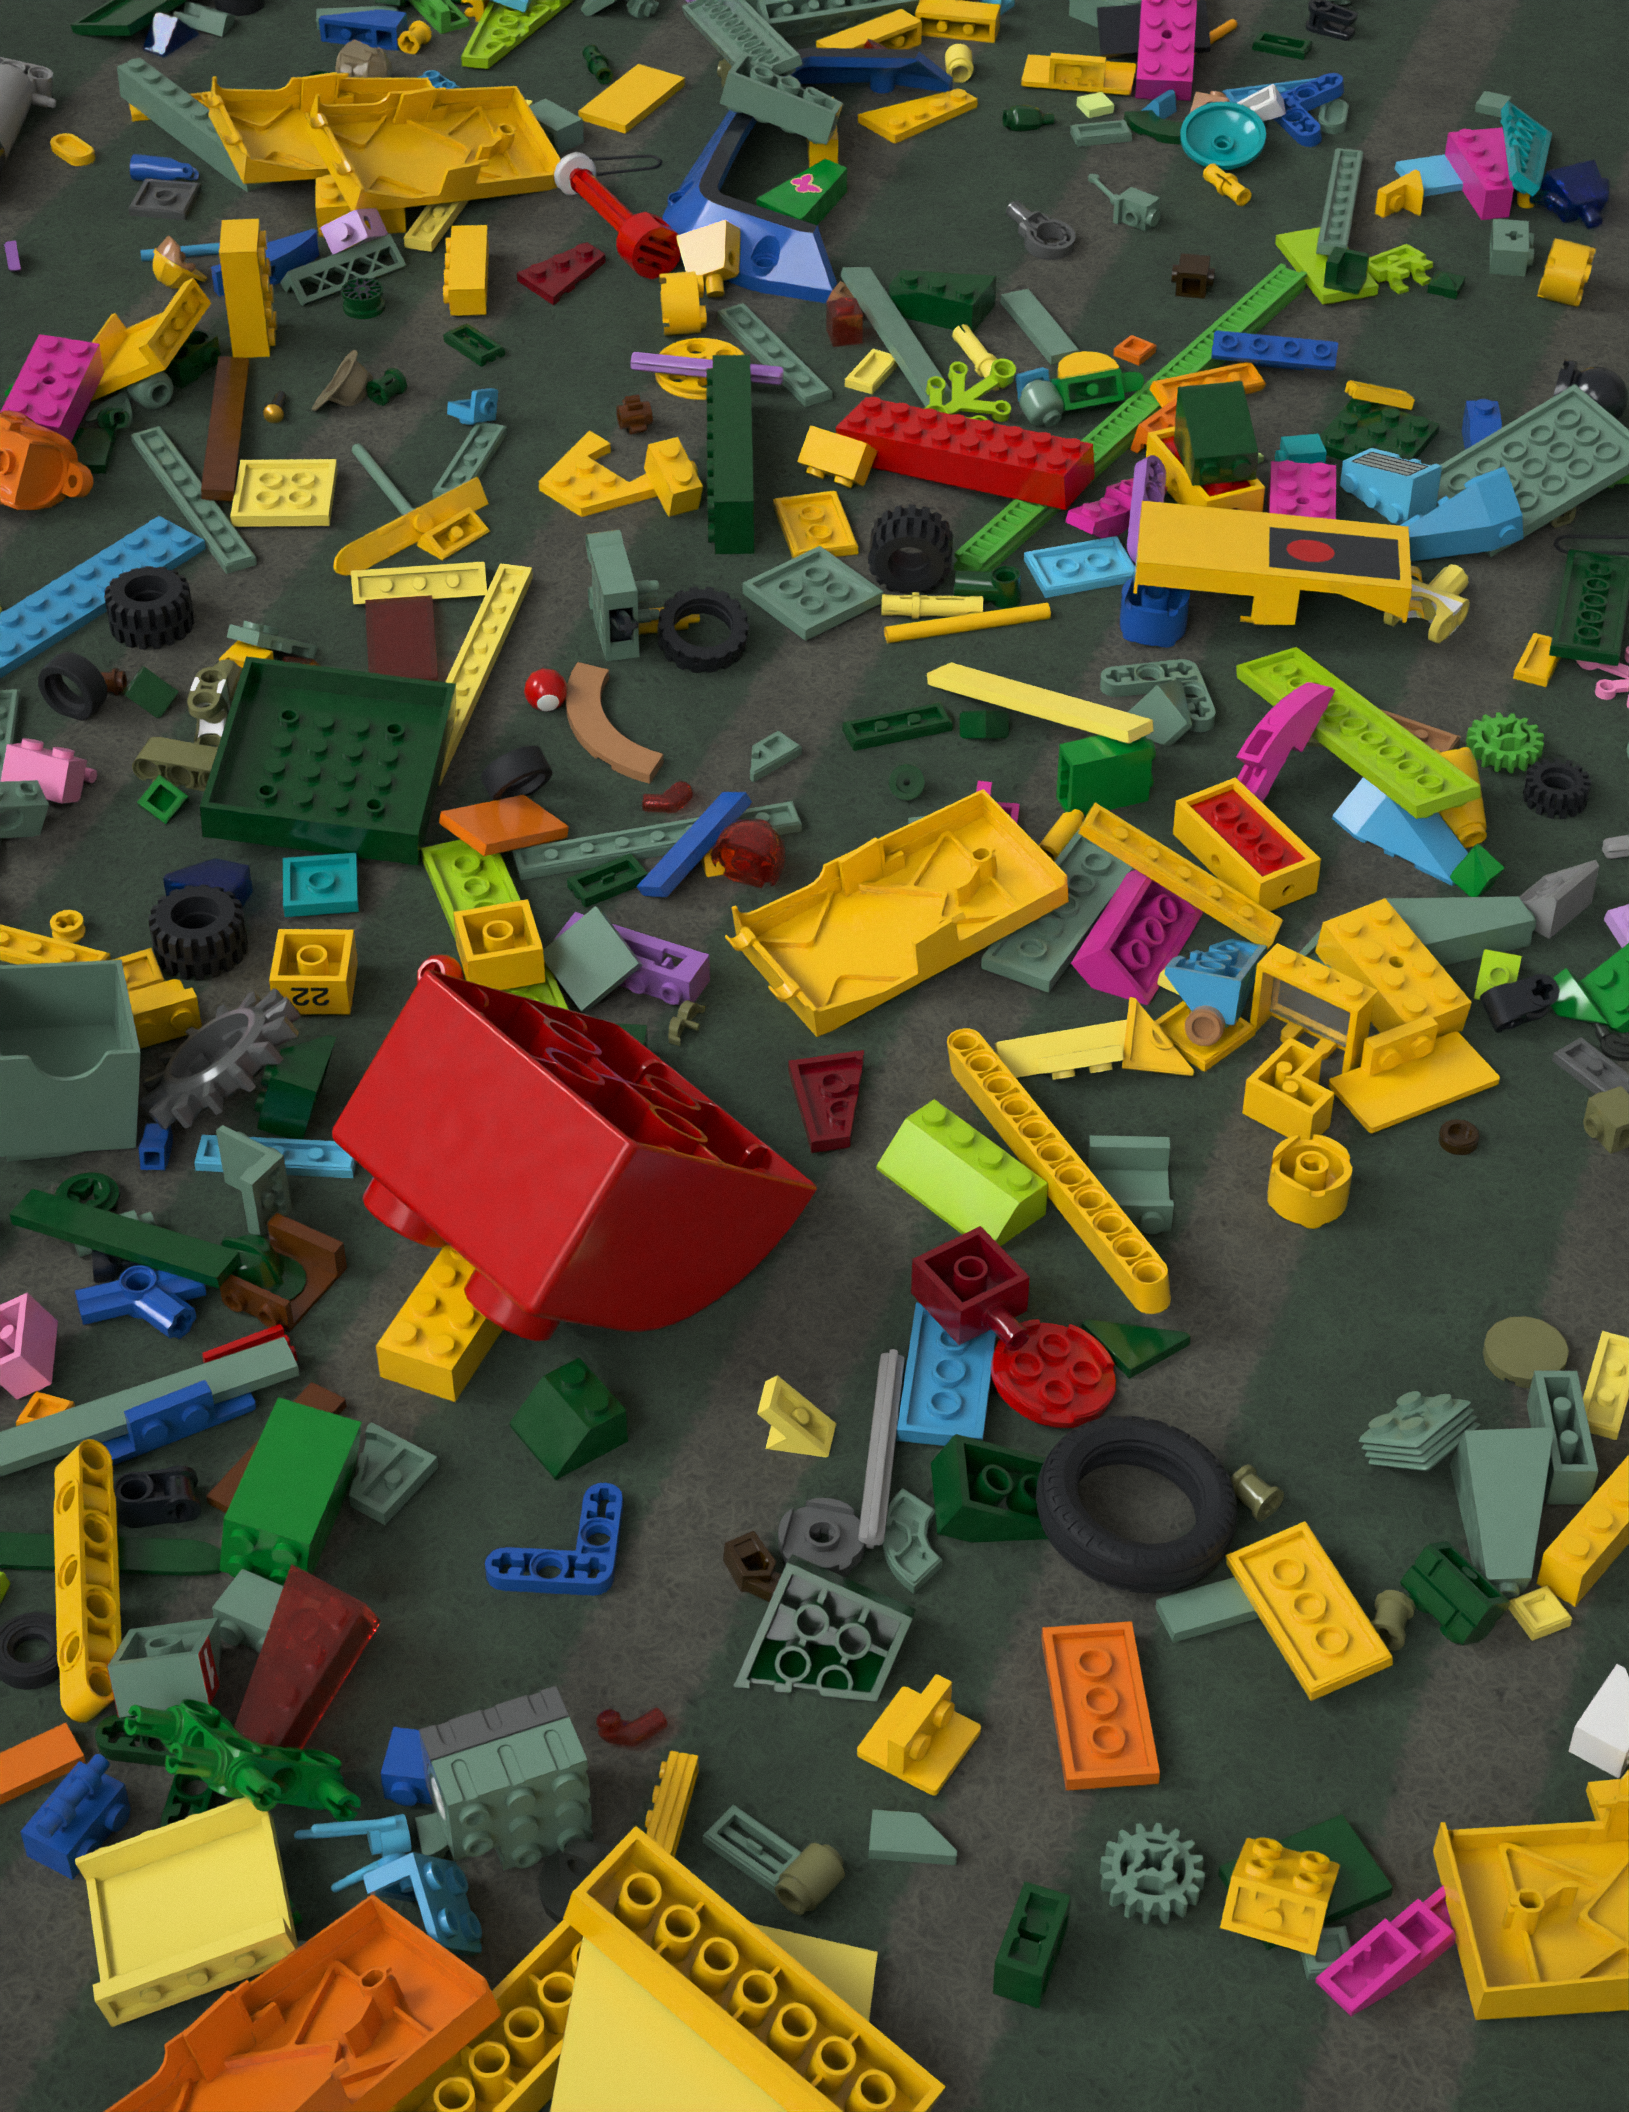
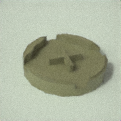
[1482,1316,1569,1388]

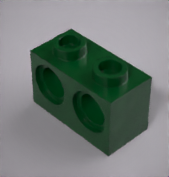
[163,327,221,389]
[993,1881,1071,2009]

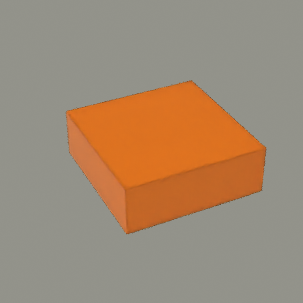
[1114,335,1156,366]

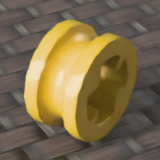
[50,910,86,943]

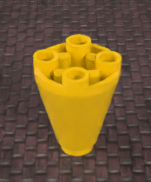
[1434,747,1487,848]

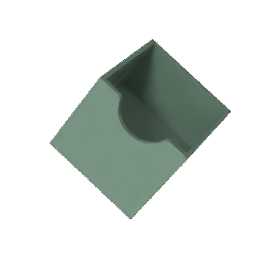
[0,960,141,1157]

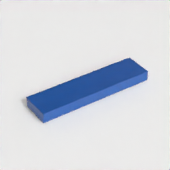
[637,792,752,897]

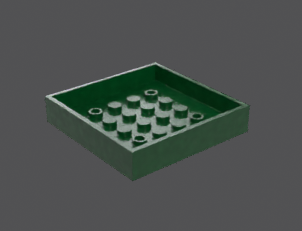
[200,656,456,865]

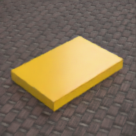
[773,491,858,558]

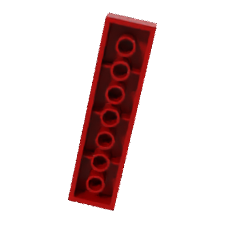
[835,397,1095,510]

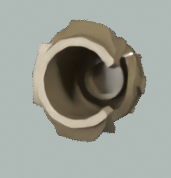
[335,39,393,78]

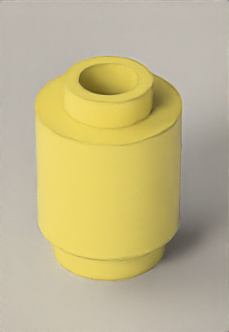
[945,44,974,83]

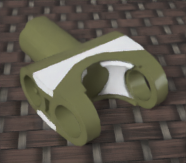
[187,659,242,747]

